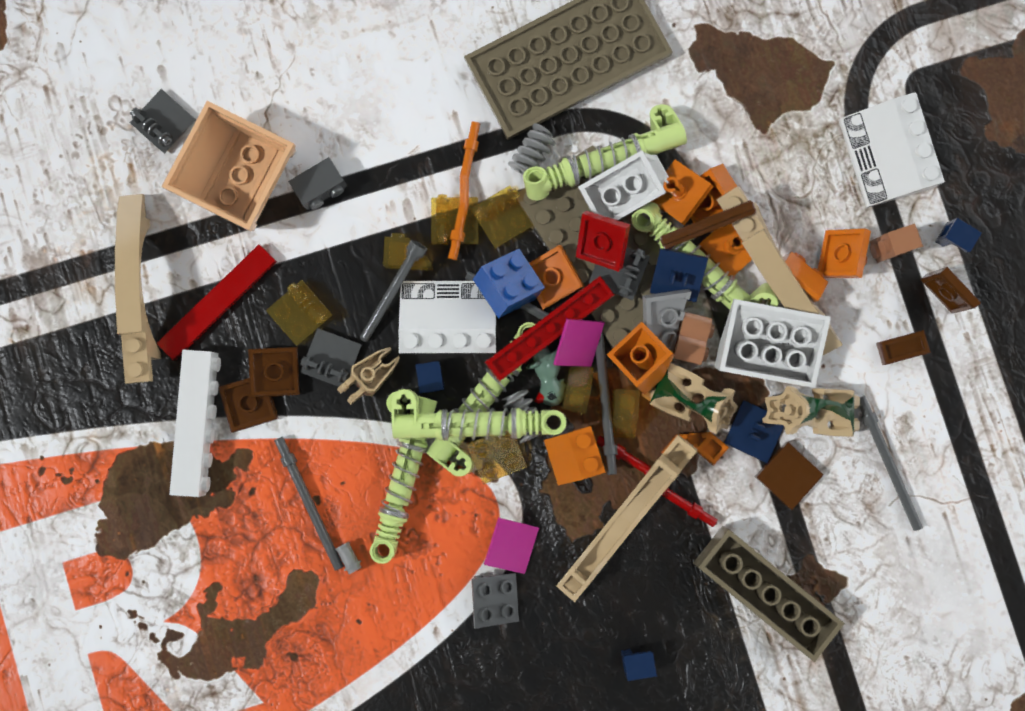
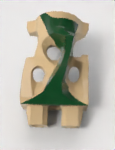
[642,363,738,435]
[762,386,860,437]

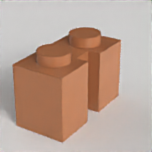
[869,223,923,263]

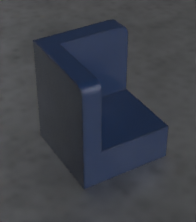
[935,218,982,253]
[416,361,445,394]
[621,649,657,681]

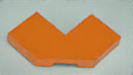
[661,432,729,466]

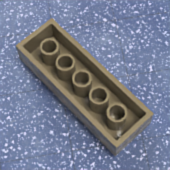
[693,526,845,662]

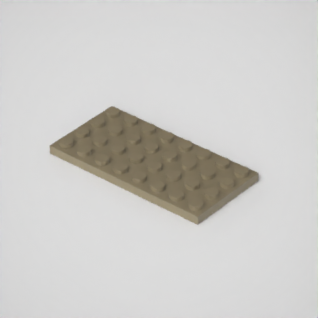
[464,0,673,140]
[514,145,695,349]

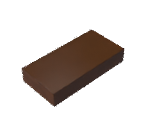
[876,330,931,365]

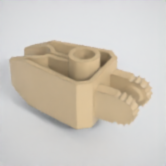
[337,347,400,404]

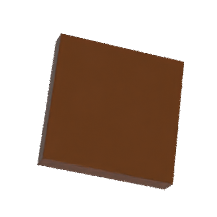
[921,267,981,313]
[248,347,300,398]
[218,378,279,433]
[755,442,824,510]

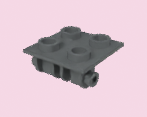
[130,89,196,154]
[589,247,650,301]
[301,328,362,387]
[471,573,519,629]

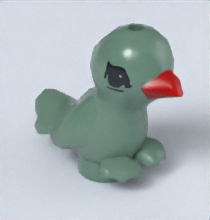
[526,346,566,407]

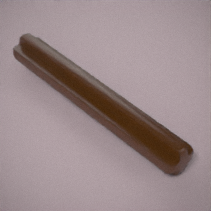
[660,200,756,249]

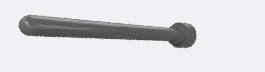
[361,239,428,342]

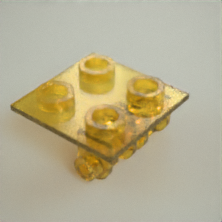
[470,185,534,249]
[431,194,478,244]
[266,280,332,346]
[466,431,527,485]

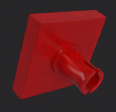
[576,210,630,272]

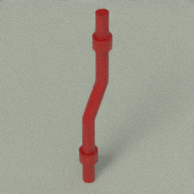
[596,435,718,527]

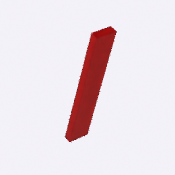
[156,244,277,361]
[484,276,615,382]

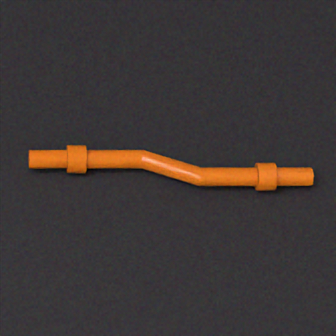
[448,121,480,260]

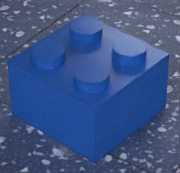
[473,249,545,319]

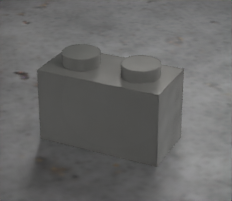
[288,157,347,210]

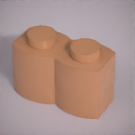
[673,312,715,365]

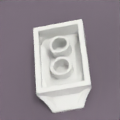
[578,150,669,220]

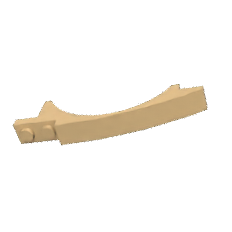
[717,185,843,355]
[115,194,161,384]
[556,434,698,602]

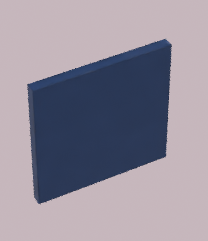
[650,248,708,302]
[724,400,784,463]

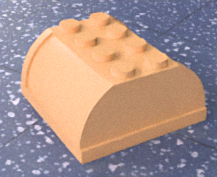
[161,101,296,232]

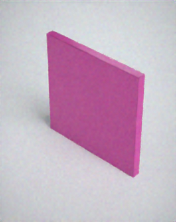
[553,319,604,367]
[484,517,539,574]

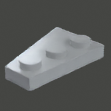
[643,289,692,353]

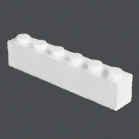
[170,350,221,497]

